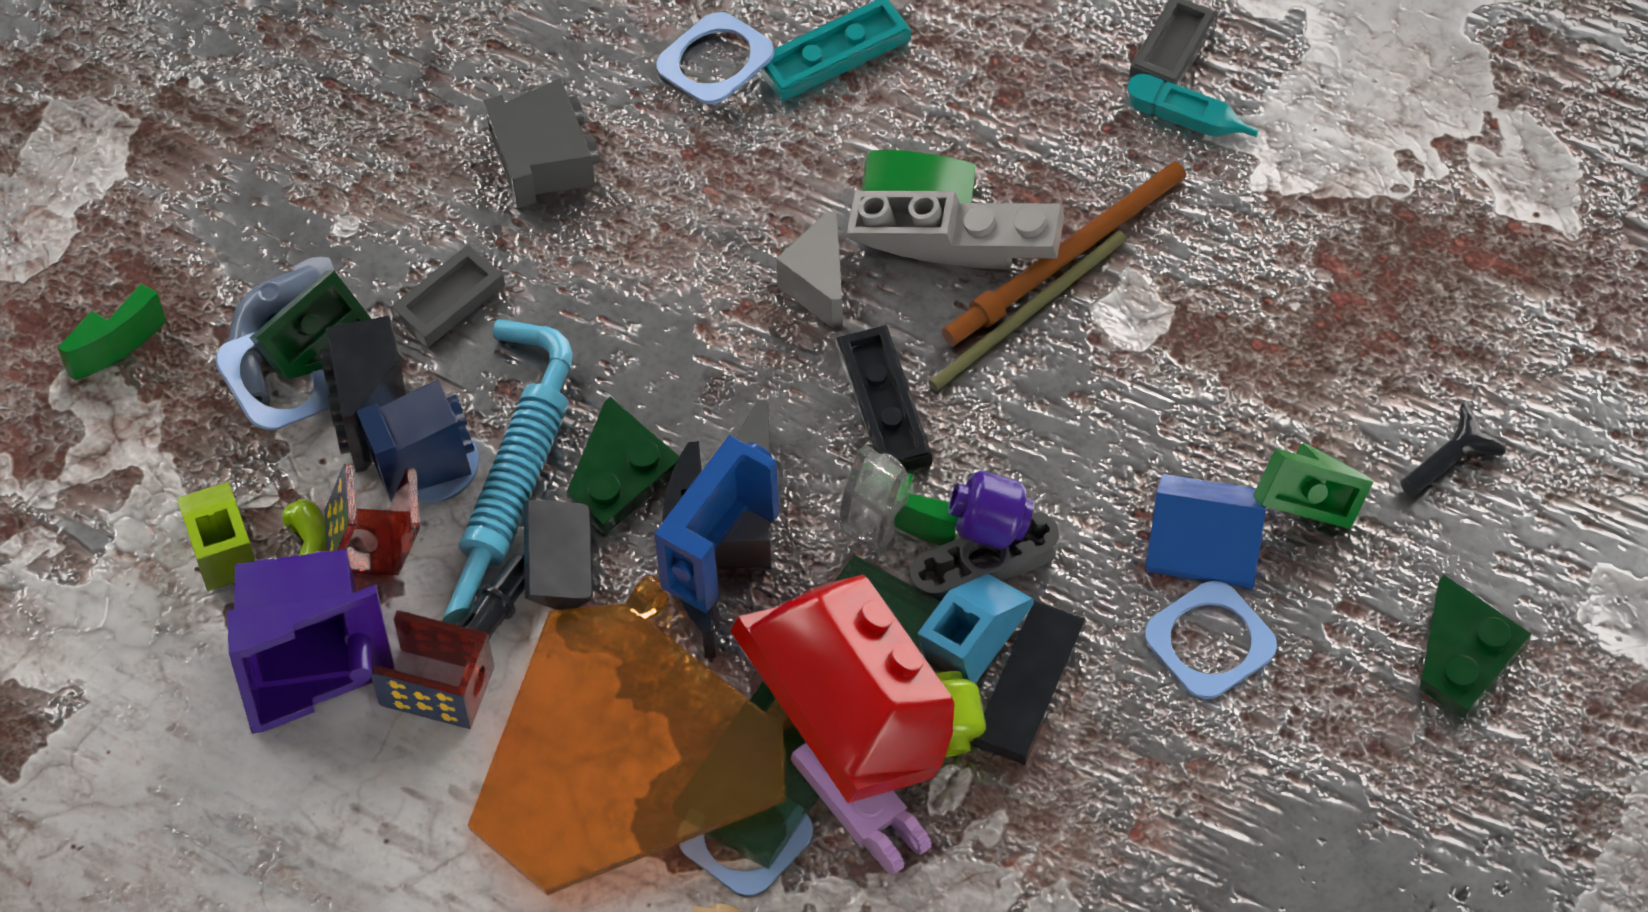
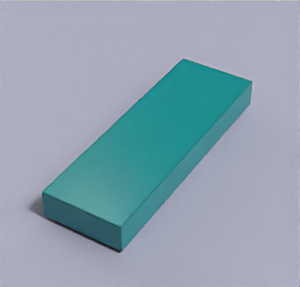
[759,0,911,103]

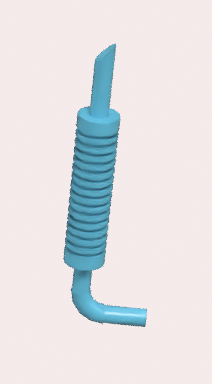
[442,319,573,624]

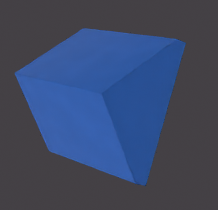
[1145,474,1266,589]

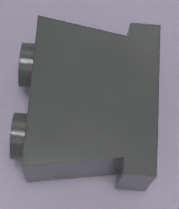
[483,78,600,209]

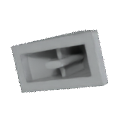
[776,212,843,328]

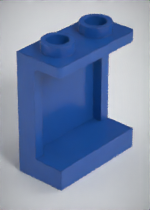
[654,435,780,614]

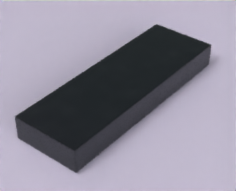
[836,325,932,472]
[973,600,1086,765]

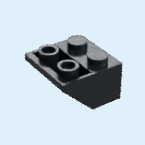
[320,315,406,473]

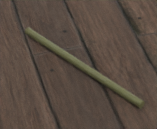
[929,231,1127,391]

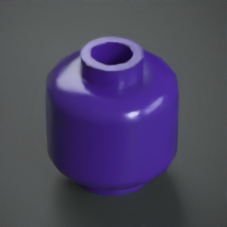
[948,471,1033,549]

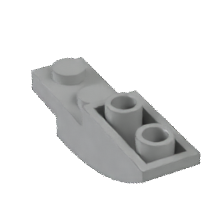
[847,191,1065,270]

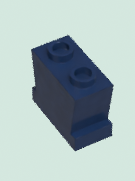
[357,379,475,506]

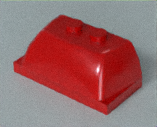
[730,575,955,804]

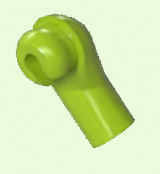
[282,499,327,555]

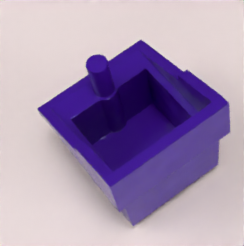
[227,549,395,734]

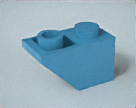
[917,573,1034,684]

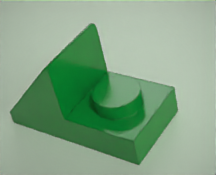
[1253,443,1373,529]

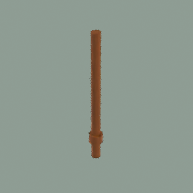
[941,161,1186,346]

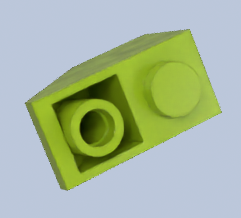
[177,481,255,591]

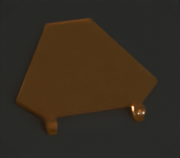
[467,575,795,895]

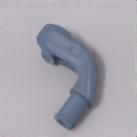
[226,257,334,409]

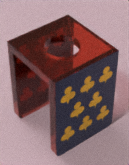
[324,464,420,576]
[372,610,495,729]

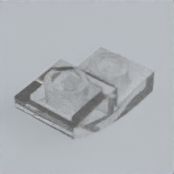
[839,444,908,558]

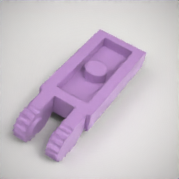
[790,743,932,875]

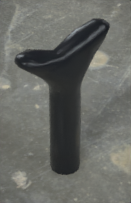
[1400,403,1506,497]

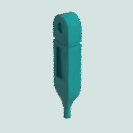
[1127,74,1260,138]

